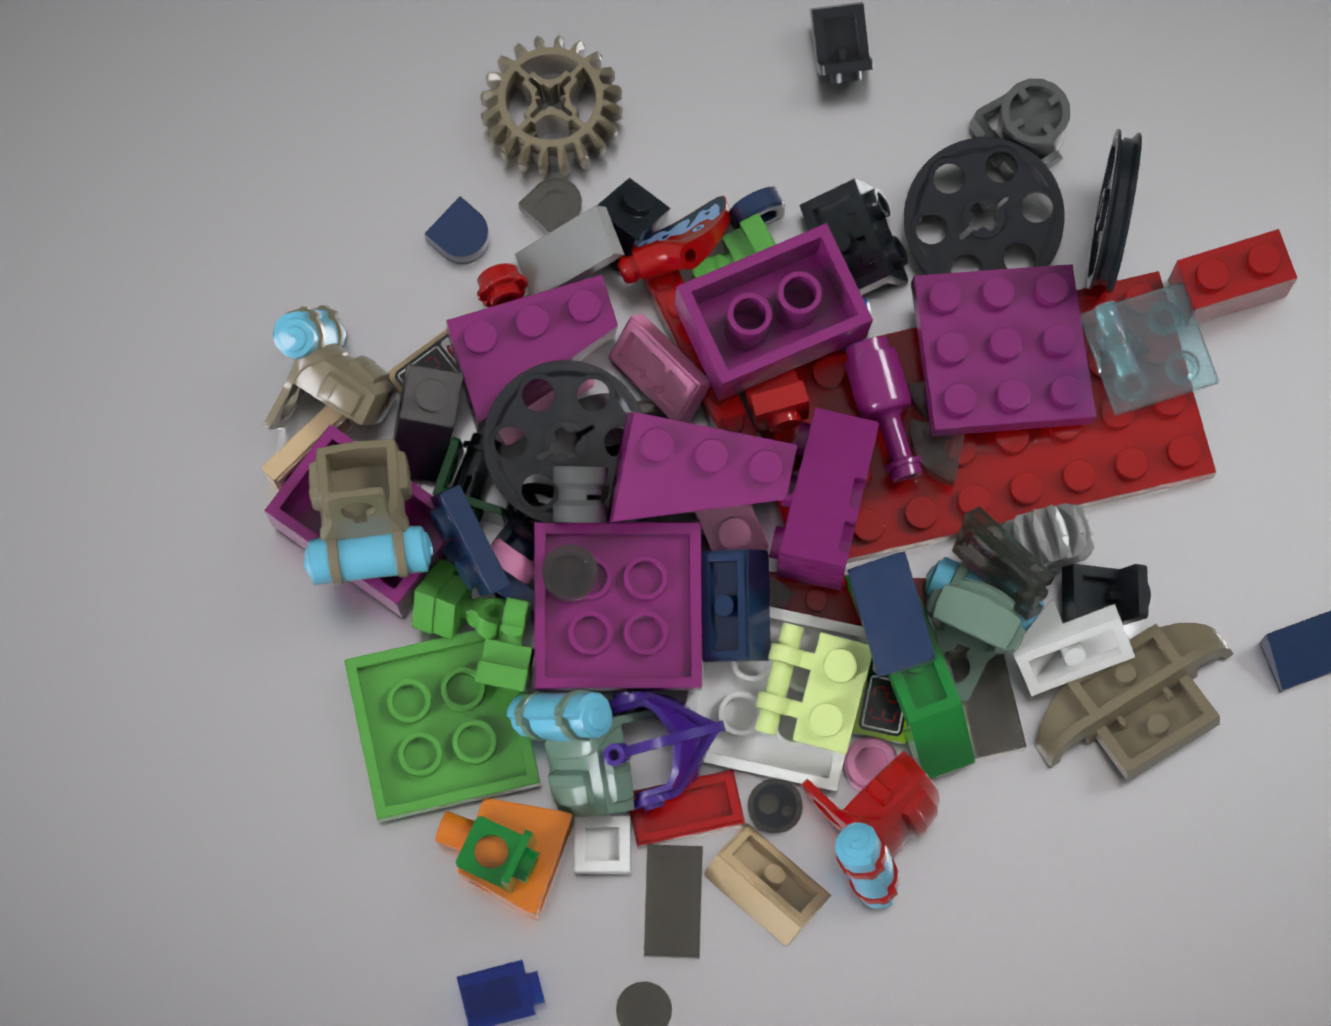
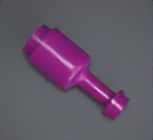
[844,336,923,483]

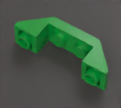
[844,575,976,779]

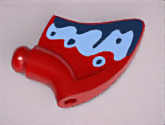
[617,196,731,285]

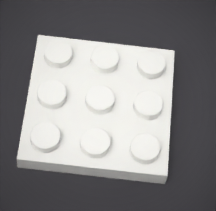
[686,607,868,791]

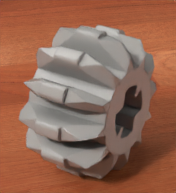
[999,503,1095,578]

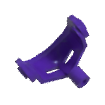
[603,690,726,811]

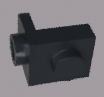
[810,2,873,83]
[597,177,671,272]
[1061,563,1151,626]

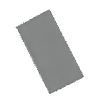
[515,205,624,295]

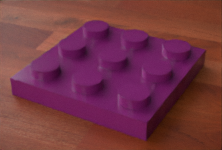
[911,264,1096,436]
[534,523,702,691]

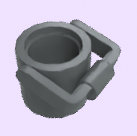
[970,79,1070,181]

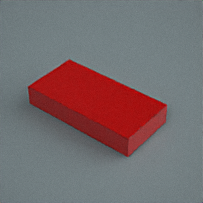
[629,769,745,849]

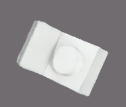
[1013,600,1135,696]

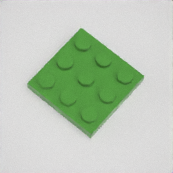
[344,624,541,823]

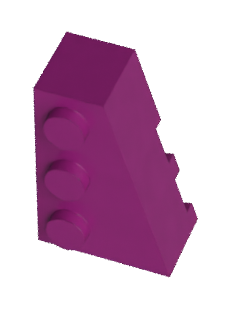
[446,274,618,433]
[769,407,879,591]
[607,412,797,522]

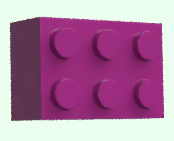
[674,223,873,401]
[264,424,451,618]

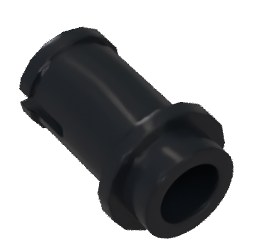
[452,432,504,500]

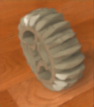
[480,35,623,178]

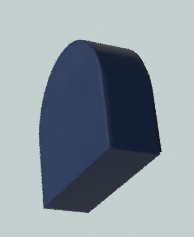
[729,186,785,231]
[424,196,489,262]

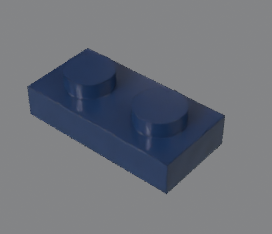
[429,485,510,595]

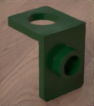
[432,437,507,527]

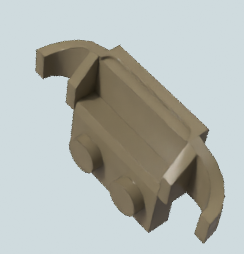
[1035,623,1233,782]

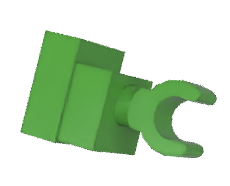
[691,213,776,279]
[412,559,506,640]
[474,597,535,692]

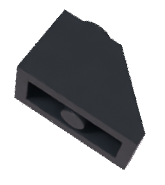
[393,364,463,482]

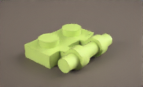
[755,622,872,754]

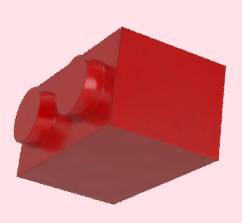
[1168,229,1298,328]

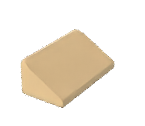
[704,823,831,946]

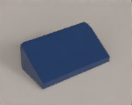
[701,549,771,662]
[847,551,936,678]
[1260,610,1331,692]

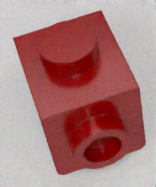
[744,369,809,433]

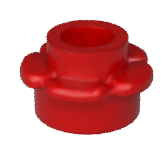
[477,263,528,307]

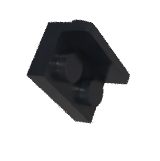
[799,178,908,295]

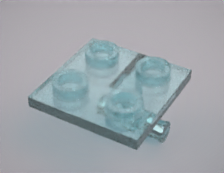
[1080,282,1219,416]

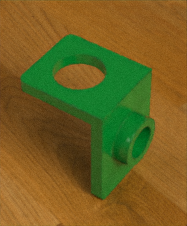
[455,816,540,893]

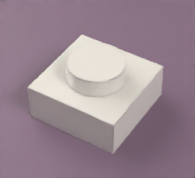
[574,816,631,874]

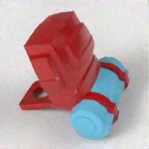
[801,751,940,908]

